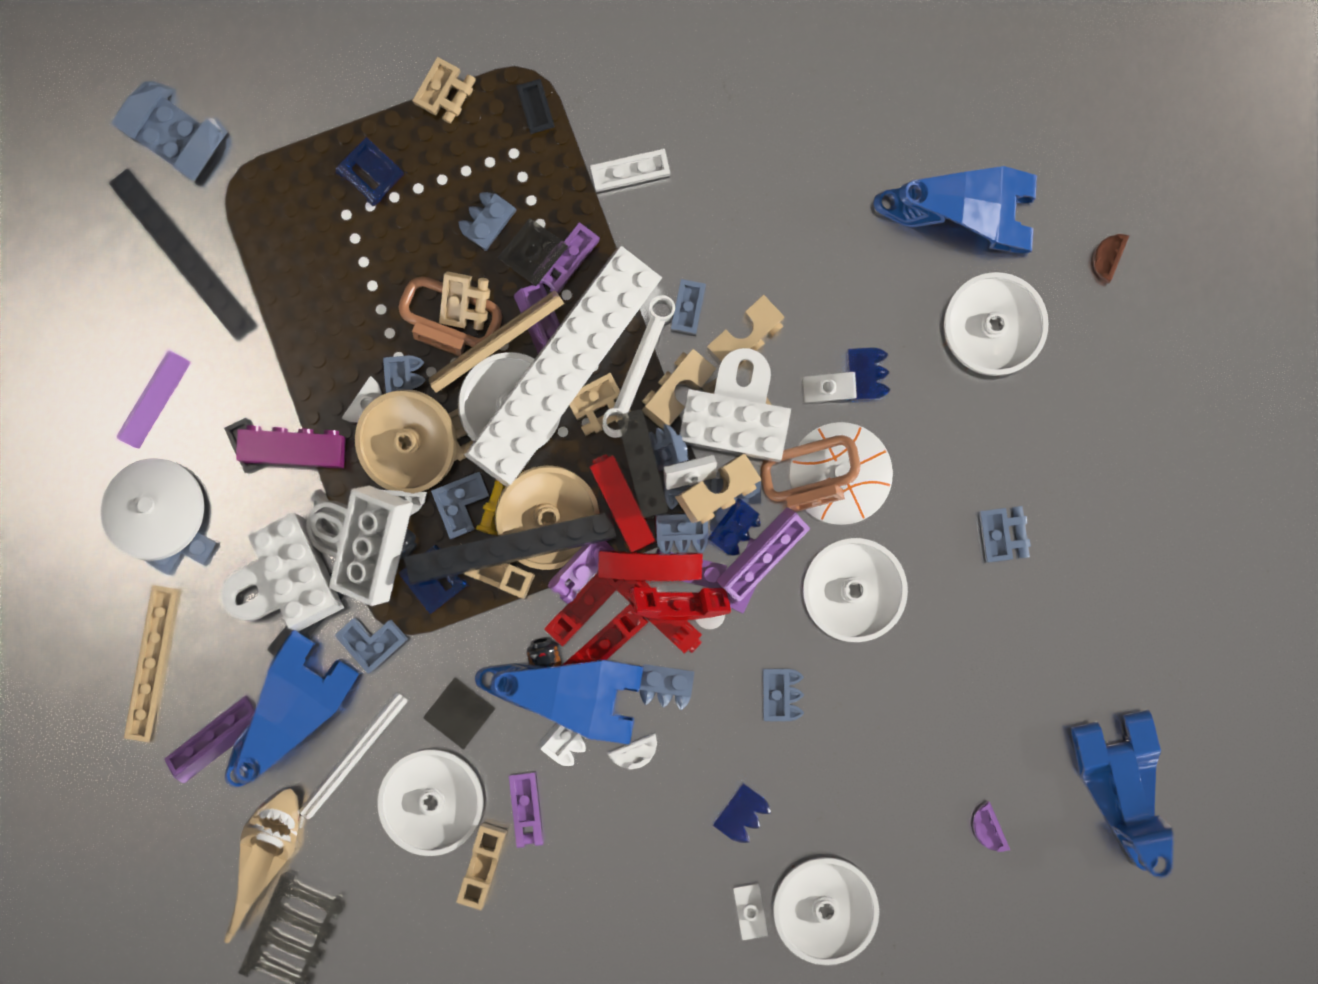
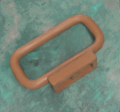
[398,276,502,356]
[760,435,860,512]

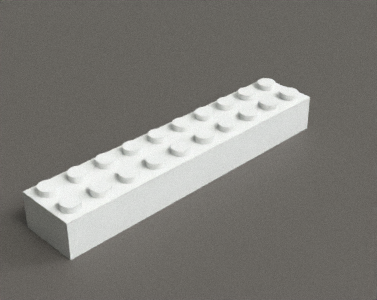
[464,246,662,486]

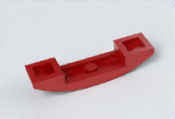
[598,550,703,581]
[544,572,625,647]
[631,587,731,620]
[561,603,648,666]

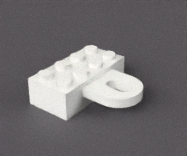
[680,348,791,463]
[306,486,413,606]
[221,512,344,631]

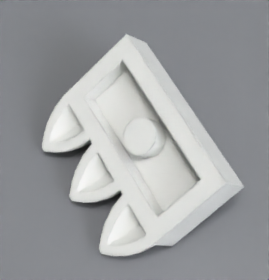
[537,723,585,766]

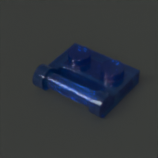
[335,137,404,207]
[399,545,468,614]

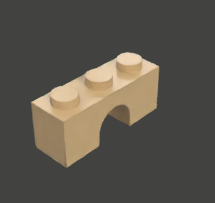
[707,295,785,368]
[641,349,717,430]
[675,453,761,524]
[460,544,535,599]
[456,823,508,910]

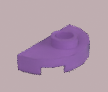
[972,801,1010,852]

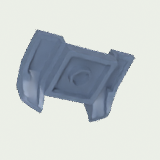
[110,81,227,181]

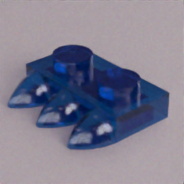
[847,347,891,401]
[708,498,761,556]
[712,783,771,843]

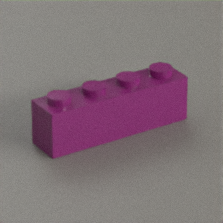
[236,425,346,469]

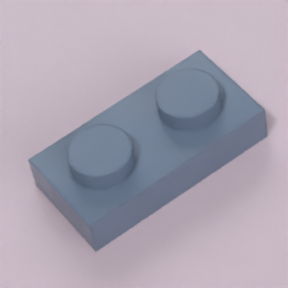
[671,279,706,335]

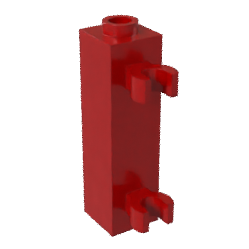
[590,454,655,553]
[616,580,702,654]

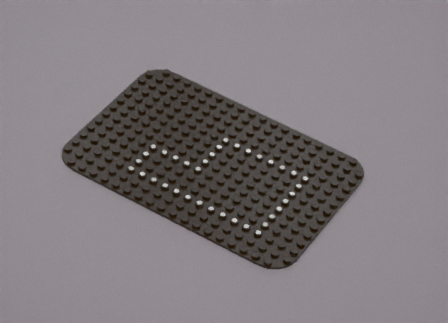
[224,66,696,635]

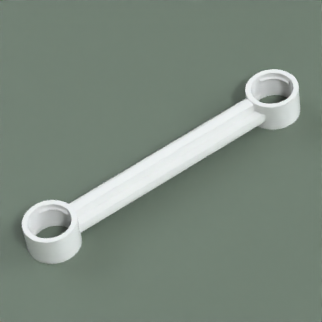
[602,295,675,437]

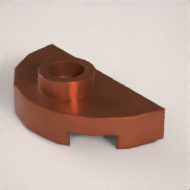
[1093,234,1130,284]

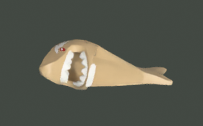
[224,788,299,943]

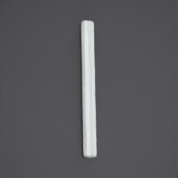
[299,693,407,819]

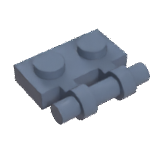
[979,506,1031,563]

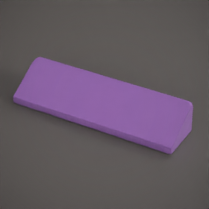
[514,283,560,354]
[115,350,190,449]
[717,507,810,603]
[164,695,256,783]

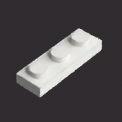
[590,149,670,192]

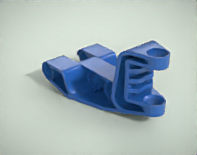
[873,166,1037,254]
[224,630,359,788]
[475,659,644,744]
[1071,709,1173,878]

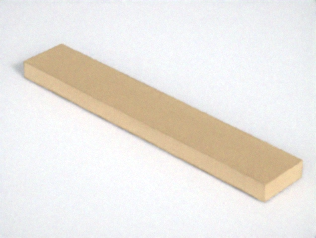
[429,290,564,393]
[124,585,180,743]

